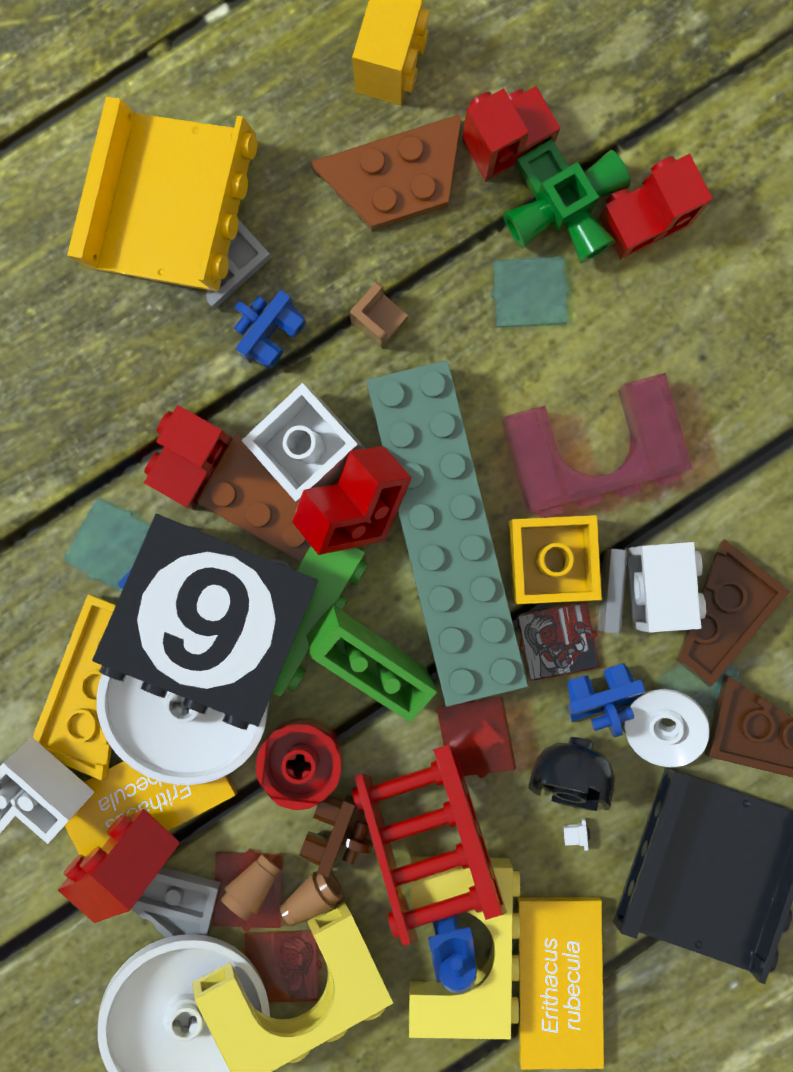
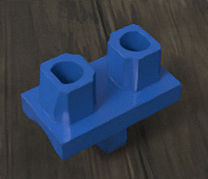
[234,290,306,369]
[567,663,645,737]
[428,915,477,993]

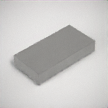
[597,549,627,634]

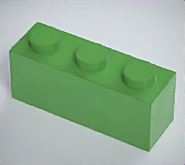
[306,604,437,723]

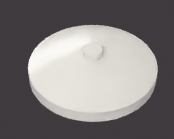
[97,674,269,785]
[98,934,270,1072]

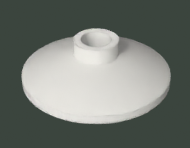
[625,689,710,767]

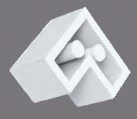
[0,736,94,844]

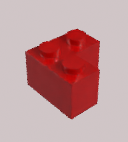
[462,86,560,181]
[599,154,713,260]
[144,405,232,510]
[292,446,412,555]
[58,809,180,923]

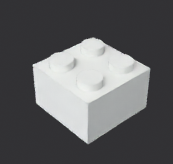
[242,383,366,503]
[625,542,706,633]

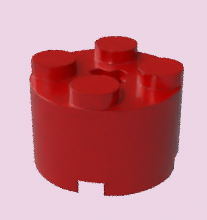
[256,718,343,810]

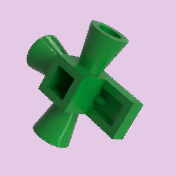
[503,139,630,264]

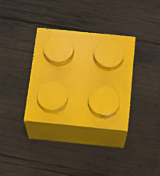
[352,0,430,105]
[508,515,602,604]

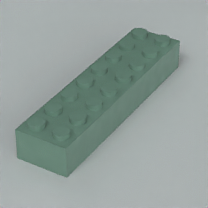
[366,360,528,707]

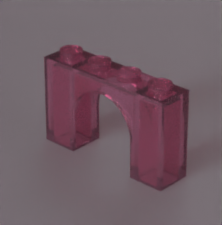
[502,373,693,518]

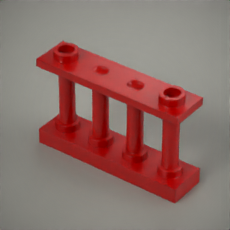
[352,744,507,946]

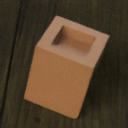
[350,282,408,349]

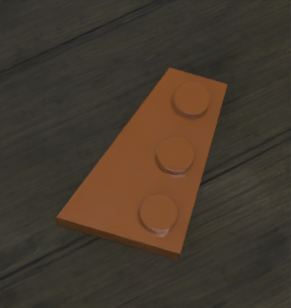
[196,432,311,562]

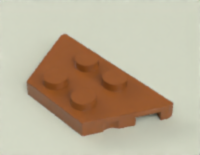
[311,114,461,231]

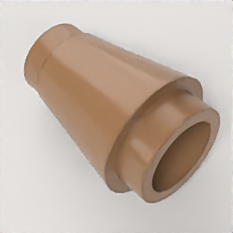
[221,854,281,921]
[280,871,343,926]

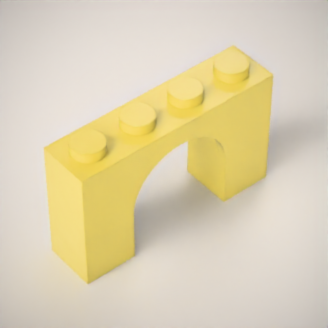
[409,856,520,1039]
[192,901,393,1072]

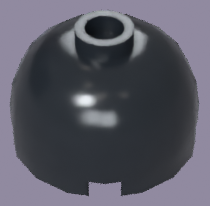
[528,737,615,811]

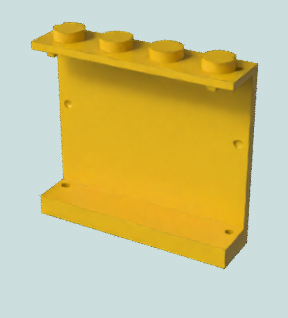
[67,97,258,292]

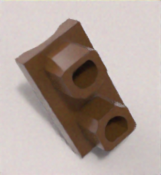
[299,794,373,877]

